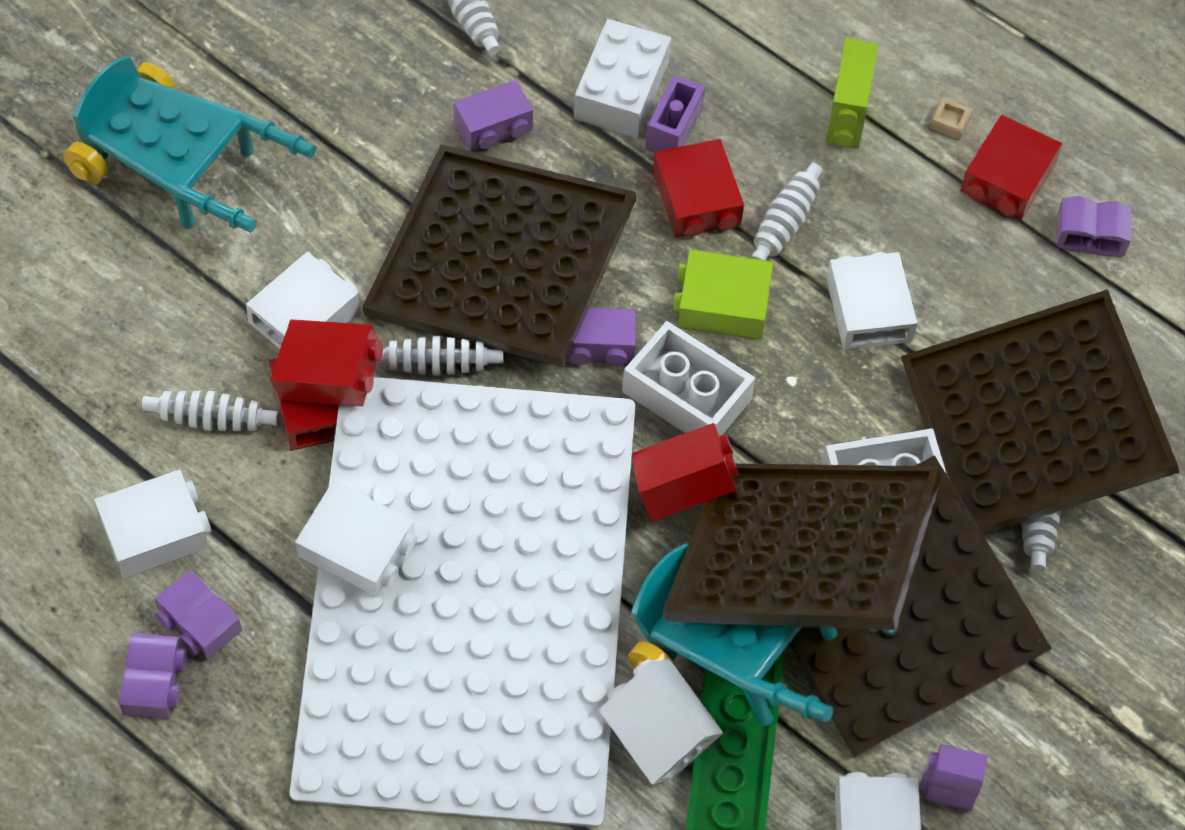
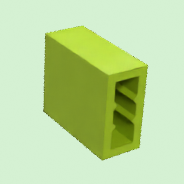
[825,37,879,148]
[672,249,773,340]

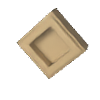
[928,97,973,140]

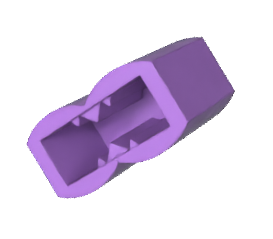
[1056,196,1132,257]
[154,570,242,660]
[119,633,186,719]
[920,744,988,811]

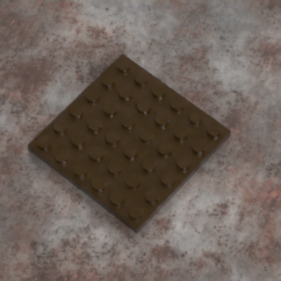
[362,144,636,367]
[901,289,1179,535]
[789,455,1052,758]
[663,463,941,630]

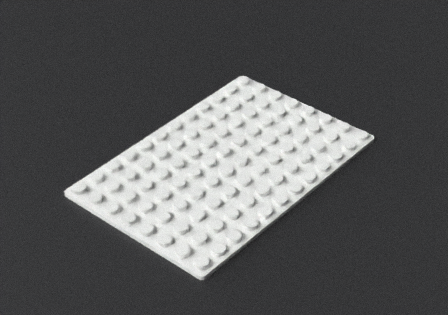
[290,377,635,827]

